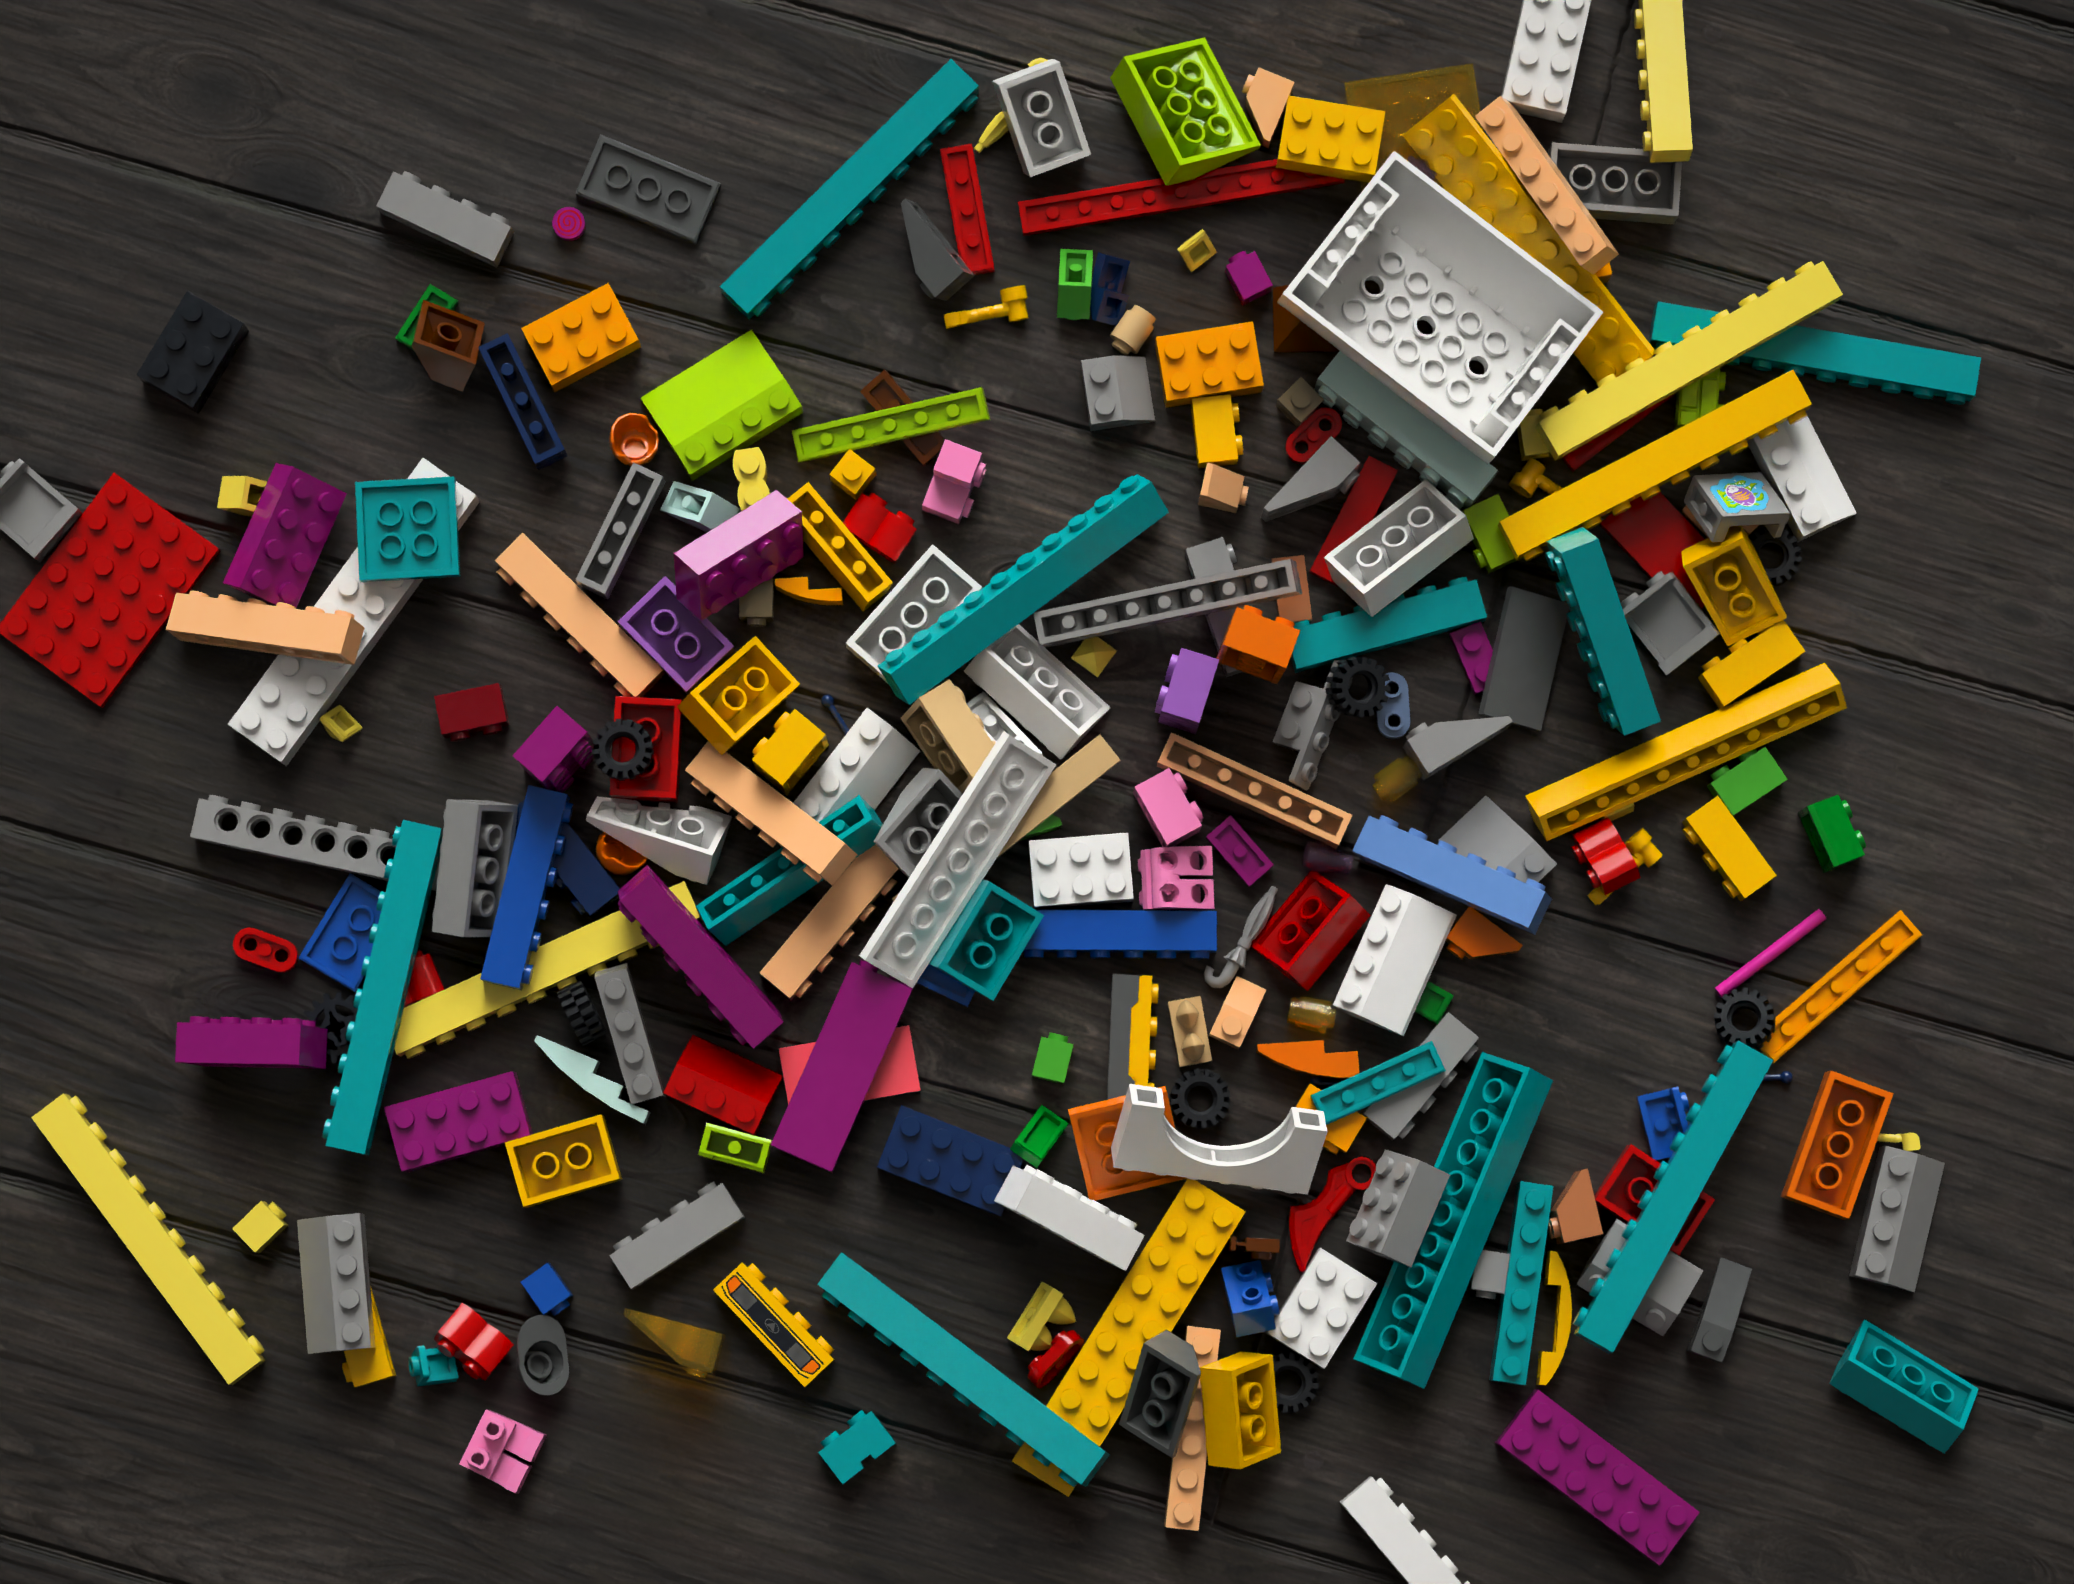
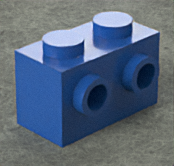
[1221,1260,1280,1337]

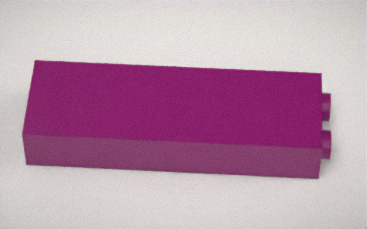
[771,960,913,1173]

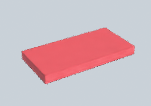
[779,1025,921,1104]

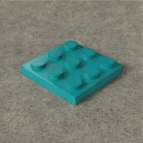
[355,476,460,582]

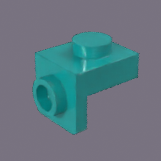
[408,1345,458,1387]

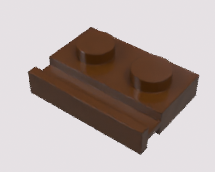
[1228,1237,1280,1260]

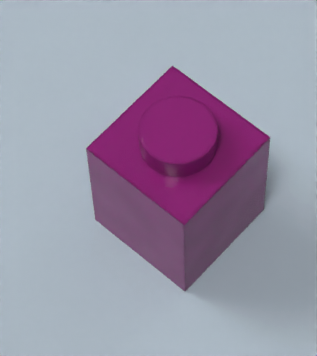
[1225,251,1273,306]

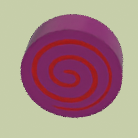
[552,207,586,241]

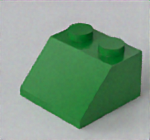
[1797,795,1866,873]

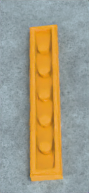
[1759,910,1922,1064]

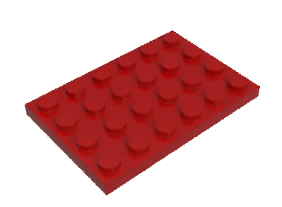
[0,472,221,708]

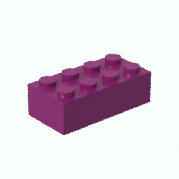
[223,463,347,608]
[674,490,804,621]
[512,706,594,793]
[175,1016,328,1069]
[384,1071,533,1173]

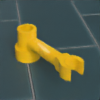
[944,285,1028,329]
[1509,458,1563,498]
[1587,828,1663,905]

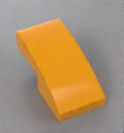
[775,577,843,605]

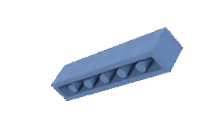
[1352,815,1552,935]

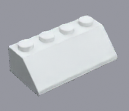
[1747,416,1857,543]
[964,624,1111,760]
[793,708,920,823]
[1333,884,1457,1036]

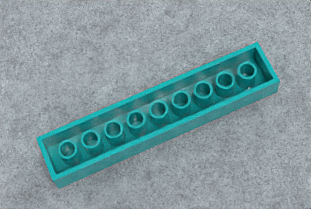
[1353,1052,1553,1389]

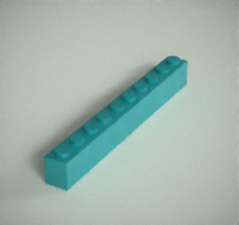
[720,59,979,320]
[1648,301,1981,405]
[878,474,1169,705]
[322,820,443,1155]
[1573,1040,1773,1354]
[817,1252,1110,1487]

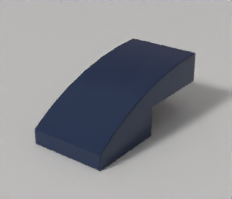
[1091,252,1130,326]

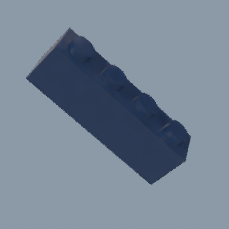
[478,333,568,470]
[515,800,620,918]

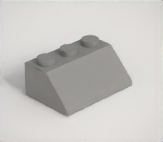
[1577,1219,1703,1336]

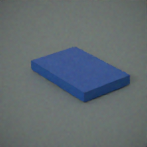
[299,873,381,992]

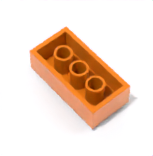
[1216,605,1300,684]
[1781,1070,1894,1220]

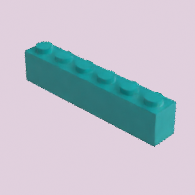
[1291,577,1487,673]
[696,795,883,946]
[1489,1181,1554,1385]

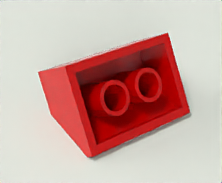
[1251,870,1371,991]
[663,1035,783,1136]

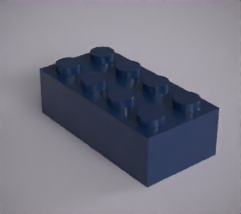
[877,1105,1024,1217]

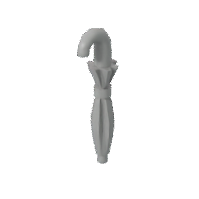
[1204,886,1278,988]

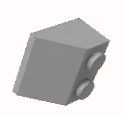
[1081,355,1155,431]

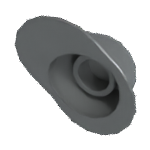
[516,1315,569,1396]

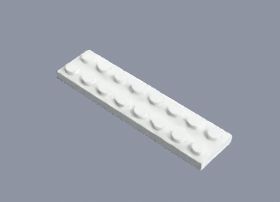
[859,731,1056,988]

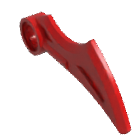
[1289,1157,1376,1272]

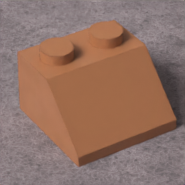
[1548,1168,1603,1244]

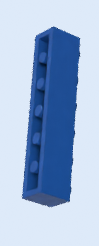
[480,785,574,991]
[1023,910,1217,959]

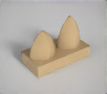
[1168,996,1212,1068]

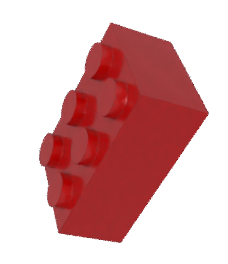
[609,696,683,802]
[1594,1144,1715,1256]

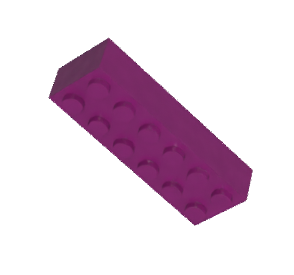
[618,865,783,1049]
[1495,1389,1700,1566]

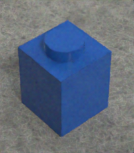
[521,1263,573,1316]

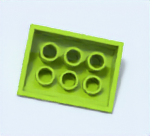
[1110,37,1261,186]
[640,329,803,481]

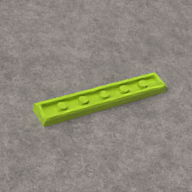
[792,387,990,463]

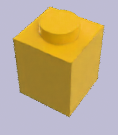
[829,449,876,500]

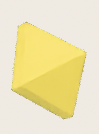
[1177,229,1217,272]
[1071,637,1117,678]
[319,705,363,742]

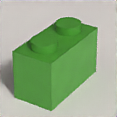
[1707,747,1788,816]

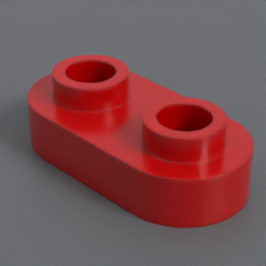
[1285,408,1342,464]
[233,927,299,973]
[1027,1330,1084,1388]

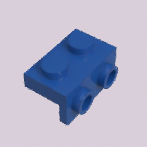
[1636,1086,1690,1161]

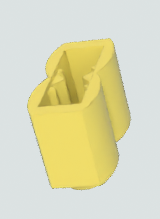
[733,447,770,511]

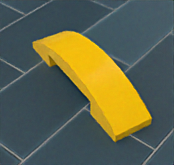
[1536,1251,1572,1385]

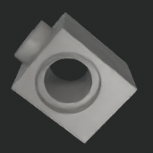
[1469,1250,1510,1300]

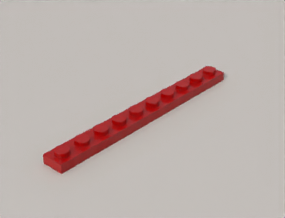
[1018,159,1345,236]

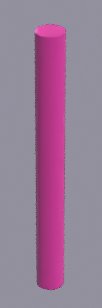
[1714,909,1827,998]

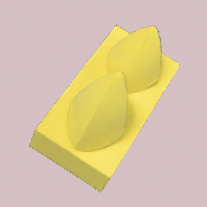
[1007,1282,1076,1351]

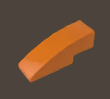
[1256,1040,1359,1079]

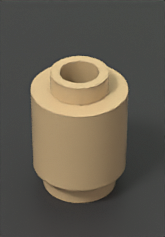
[1110,305,1156,355]

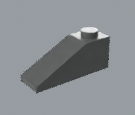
[901,198,975,301]
[1686,1257,1752,1363]

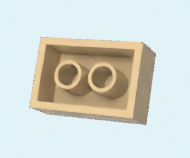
[901,679,996,794]

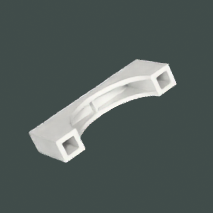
[1111,1084,1328,1195]

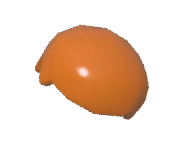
[609,413,659,466]
[596,832,647,876]

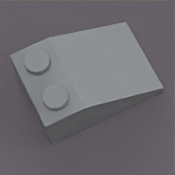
[1261,436,1360,522]
[1403,716,1513,781]
[873,768,963,879]
[1438,796,1557,883]

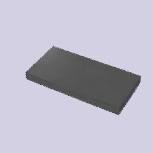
[575,134,721,244]
[1478,586,1569,731]

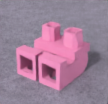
[1138,846,1215,911]
[459,1409,547,1494]

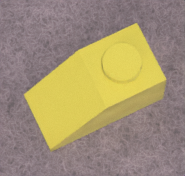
[217,476,267,517]

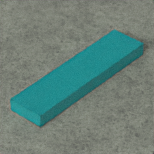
[1311,1041,1446,1125]

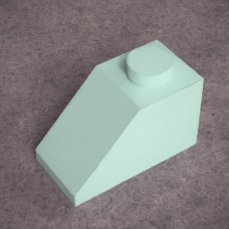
[660,481,740,532]

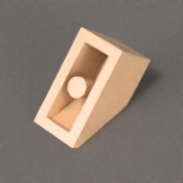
[1242,67,1295,148]
[1198,463,1249,513]
[1208,976,1266,1050]

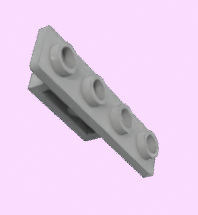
[1273,659,1353,791]

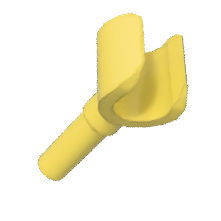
[1877,1133,1921,1151]

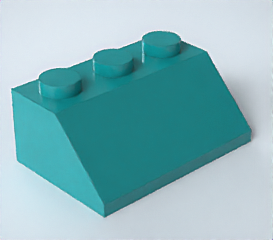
[929,880,1044,1001]

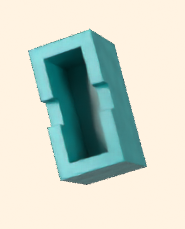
[818,1410,896,1484]

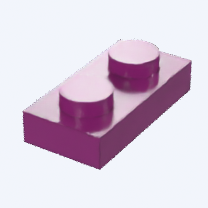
[1449,621,1493,695]
[1205,815,1274,887]

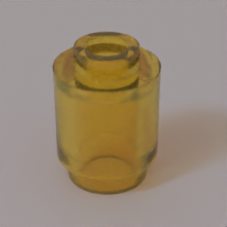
[1372,755,1423,802]
[1287,995,1337,1034]

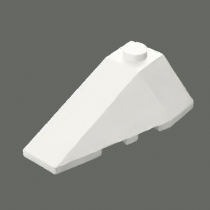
[586,796,732,885]

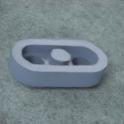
[1376,672,1410,739]

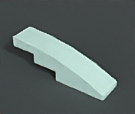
[534,1035,651,1125]

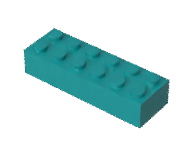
[1545,527,1661,736]

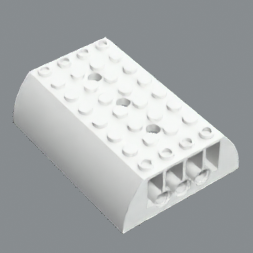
[1277,151,1603,464]

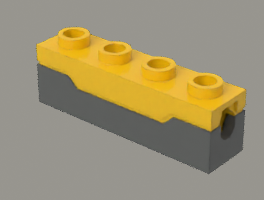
[1107,974,1158,1100]

